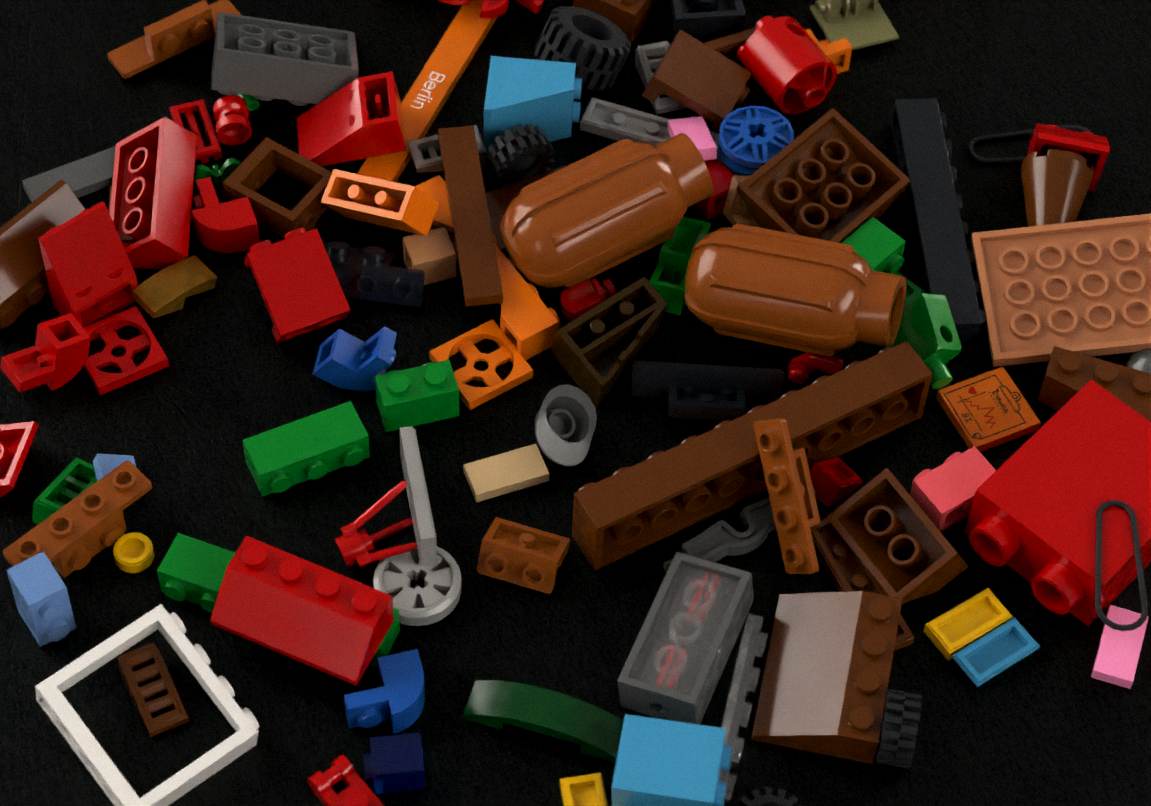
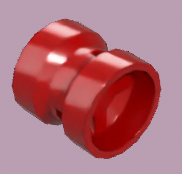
[213,95,252,146]

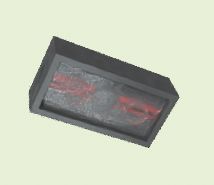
[617,552,754,725]

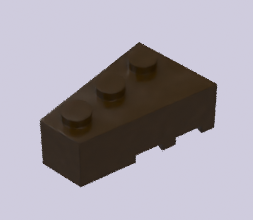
[551,276,668,408]

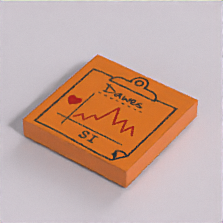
[936,366,1041,452]

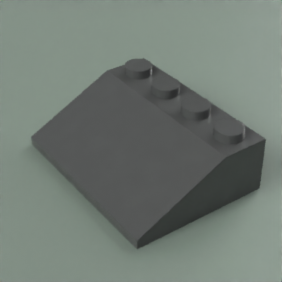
[211,12,359,106]

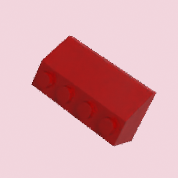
[109,117,197,270]
[210,535,394,686]

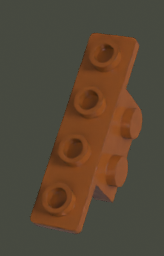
[108,0,242,79]
[753,418,821,574]
[3,461,152,578]

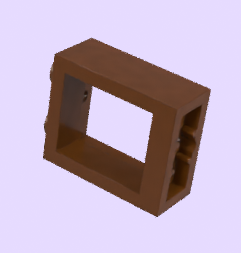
[223,137,332,238]

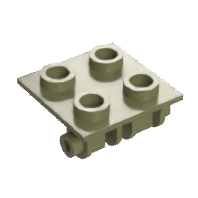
[810,0,899,50]

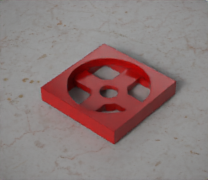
[83,306,169,396]

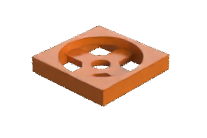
[429,319,533,411]

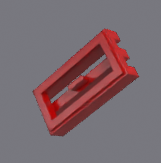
[169,99,222,163]

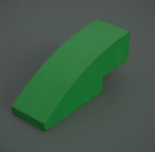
[649,216,712,316]

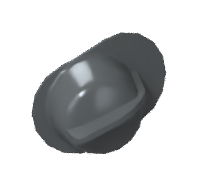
[535,385,597,467]

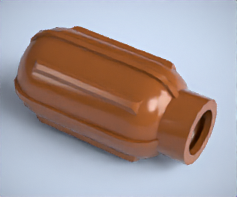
[500,133,713,289]
[684,224,906,356]

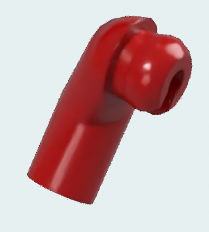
[787,352,844,384]

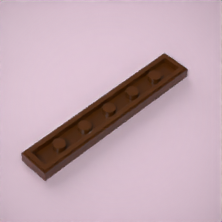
[438,125,503,307]

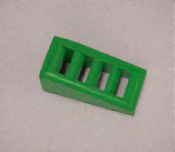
[32,457,97,525]

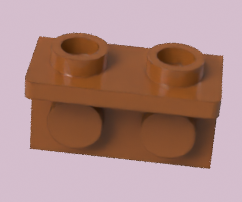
[477,517,570,594]

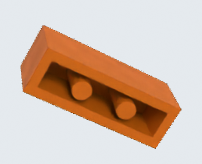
[321,169,440,236]

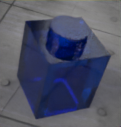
[363,733,425,794]

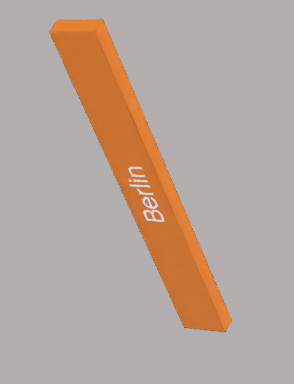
[357,0,497,182]

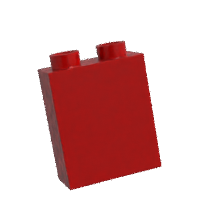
[964,379,1151,626]

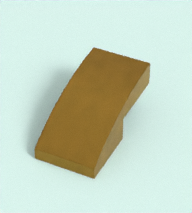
[131,255,217,319]

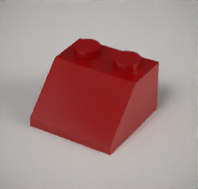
[1028,123,1110,191]

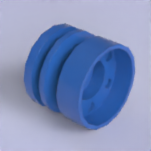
[716,106,794,176]

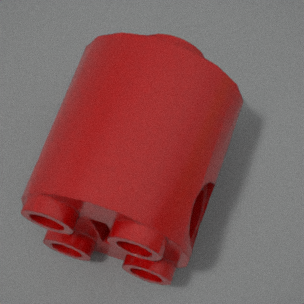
[737,16,837,115]

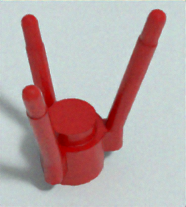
[334,481,417,568]

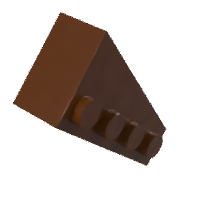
[1038,346,1151,422]

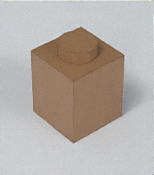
[403,227,458,285]

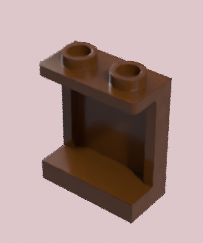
[642,29,752,133]

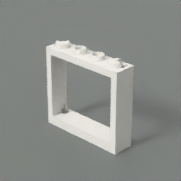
[35,604,259,806]

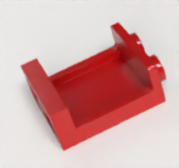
[244,228,351,344]

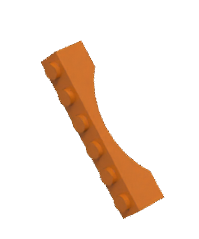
[415,175,560,360]

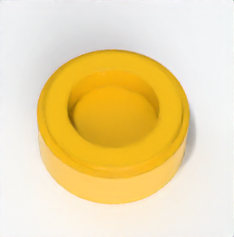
[113,532,154,573]

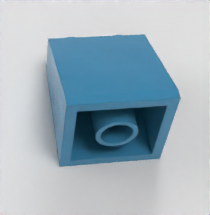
[484,56,582,153]
[611,714,733,806]

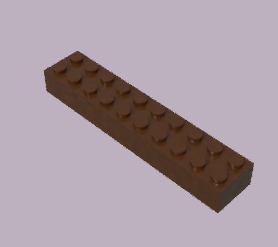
[572,341,933,570]

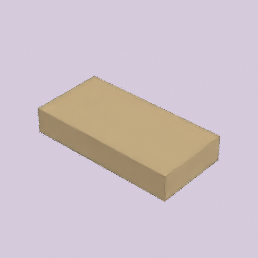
[463,444,549,503]

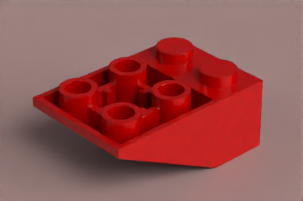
[297,71,406,167]
[38,201,138,328]

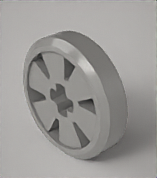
[373,543,461,626]

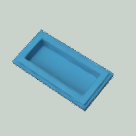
[952,617,1040,687]

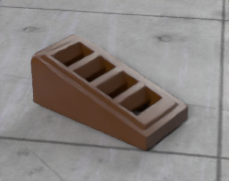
[118,643,189,738]

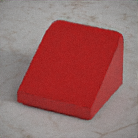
[810,457,863,507]

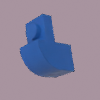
[313,326,397,392]
[344,649,425,734]

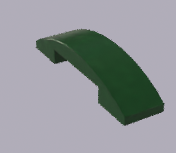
[463,680,624,763]

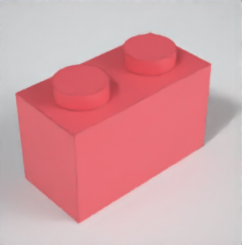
[910,446,996,532]

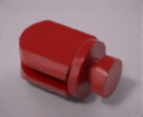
[560,278,617,322]

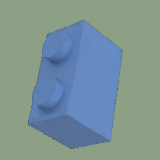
[7,551,76,647]

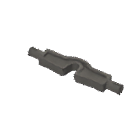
[663,488,817,573]

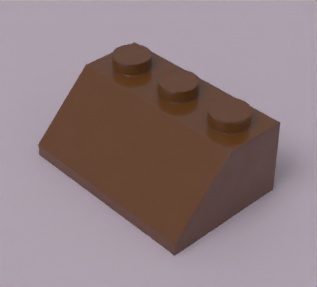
[827,468,969,604]

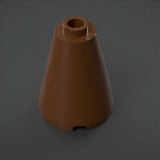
[1021,149,1094,227]

